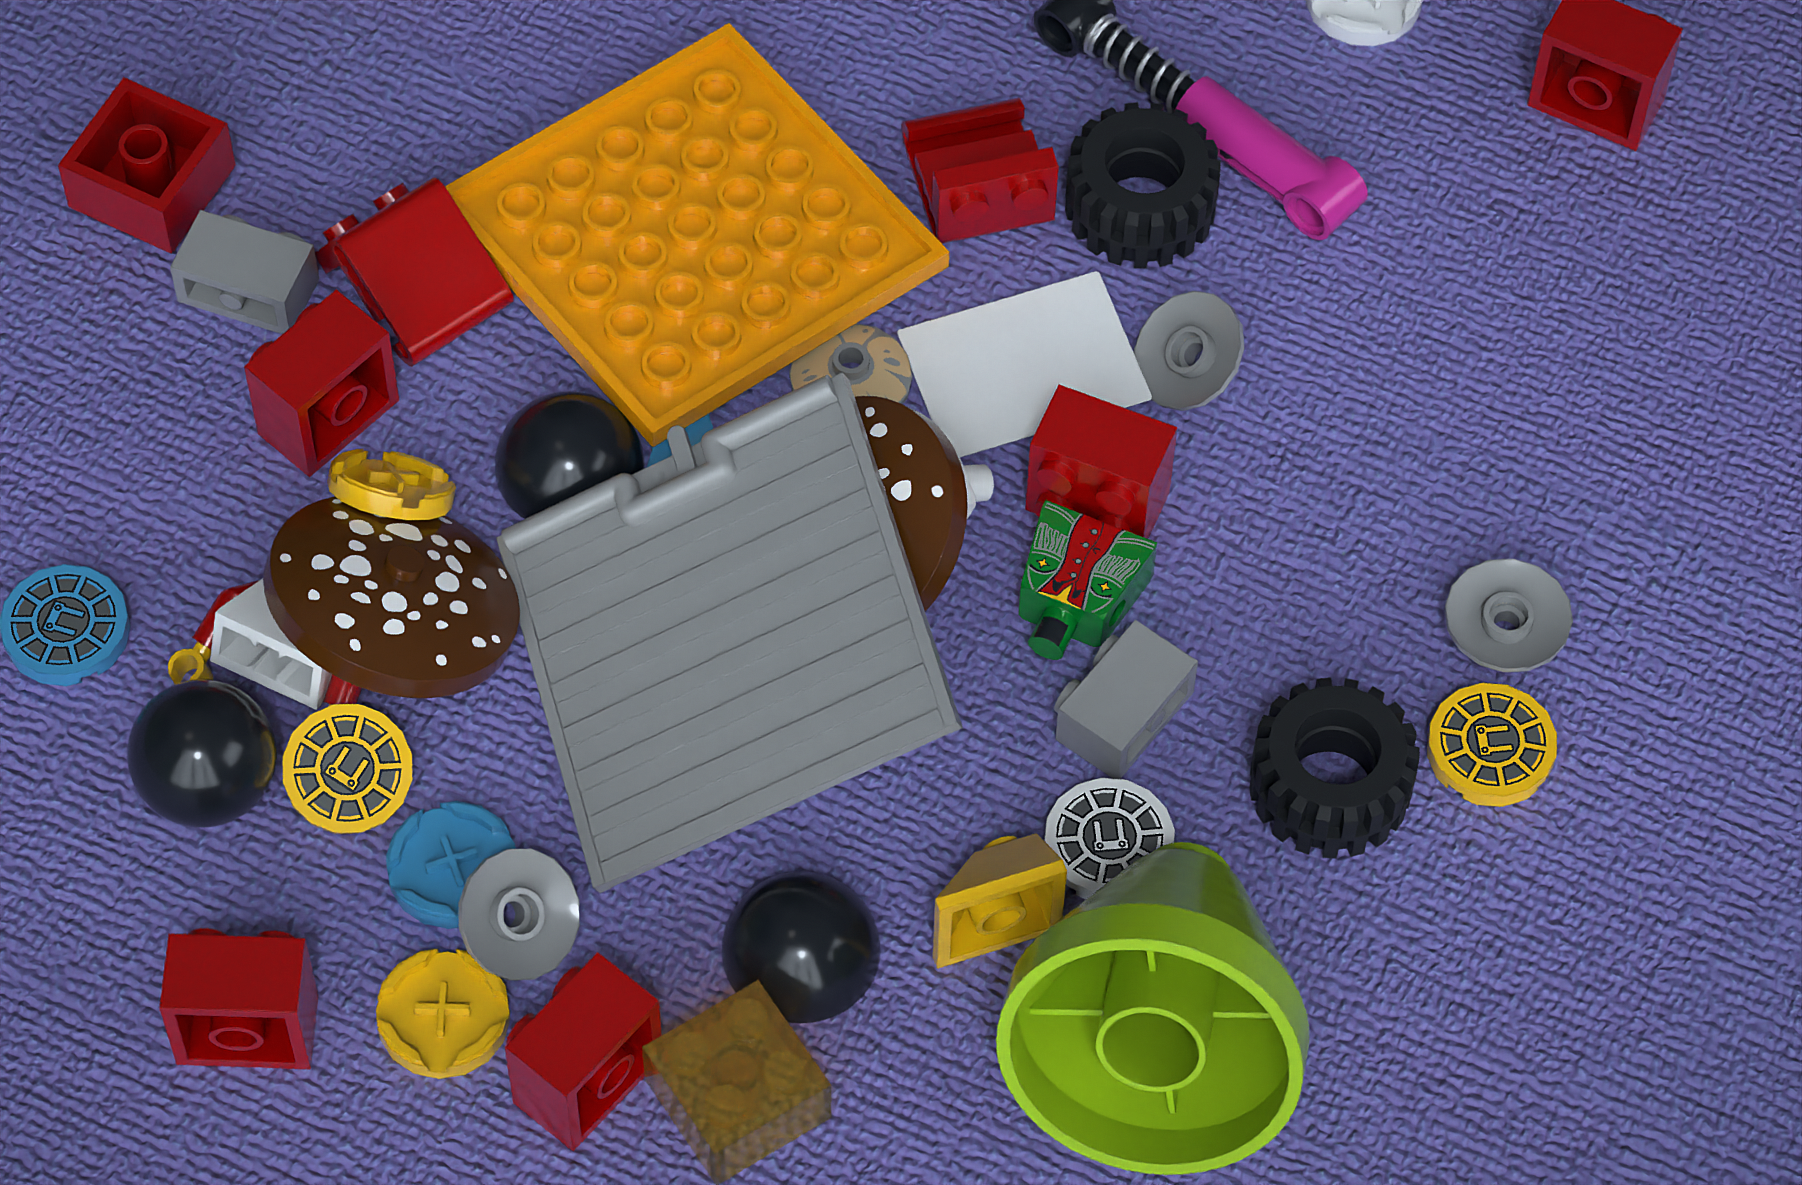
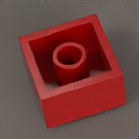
[1527,0,1683,151]
[58,77,236,254]
[244,289,399,478]
[1025,384,1177,539]
[159,928,319,1070]
[505,952,663,1152]

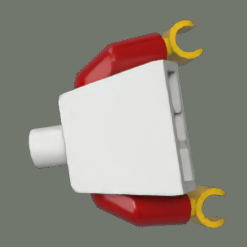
[168,578,362,710]

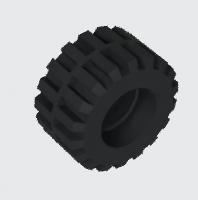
[1065,102,1221,269]
[1249,677,1420,859]

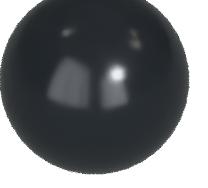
[495,391,645,519]
[722,871,881,1023]

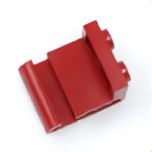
[901,98,1059,244]
[315,177,514,367]

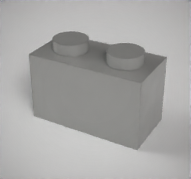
[170,210,319,334]
[1054,620,1198,779]

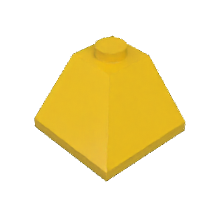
[933,833,1067,969]

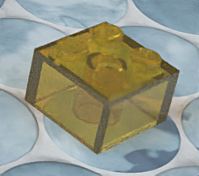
[642,980,831,1185]

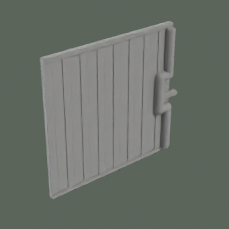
[496,373,963,893]

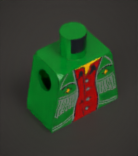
[1018,500,1157,660]

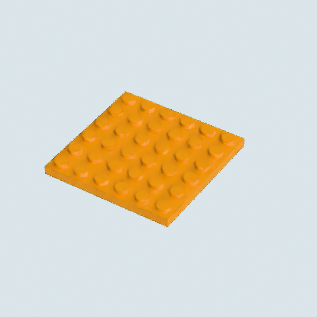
[445,23,950,447]

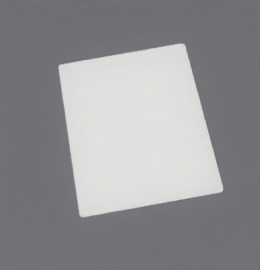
[897,272,1152,457]

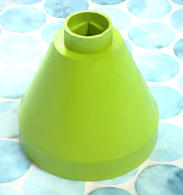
[996,842,1309,1175]

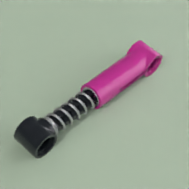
[1033,0,1368,241]

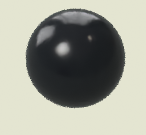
[127,679,277,828]

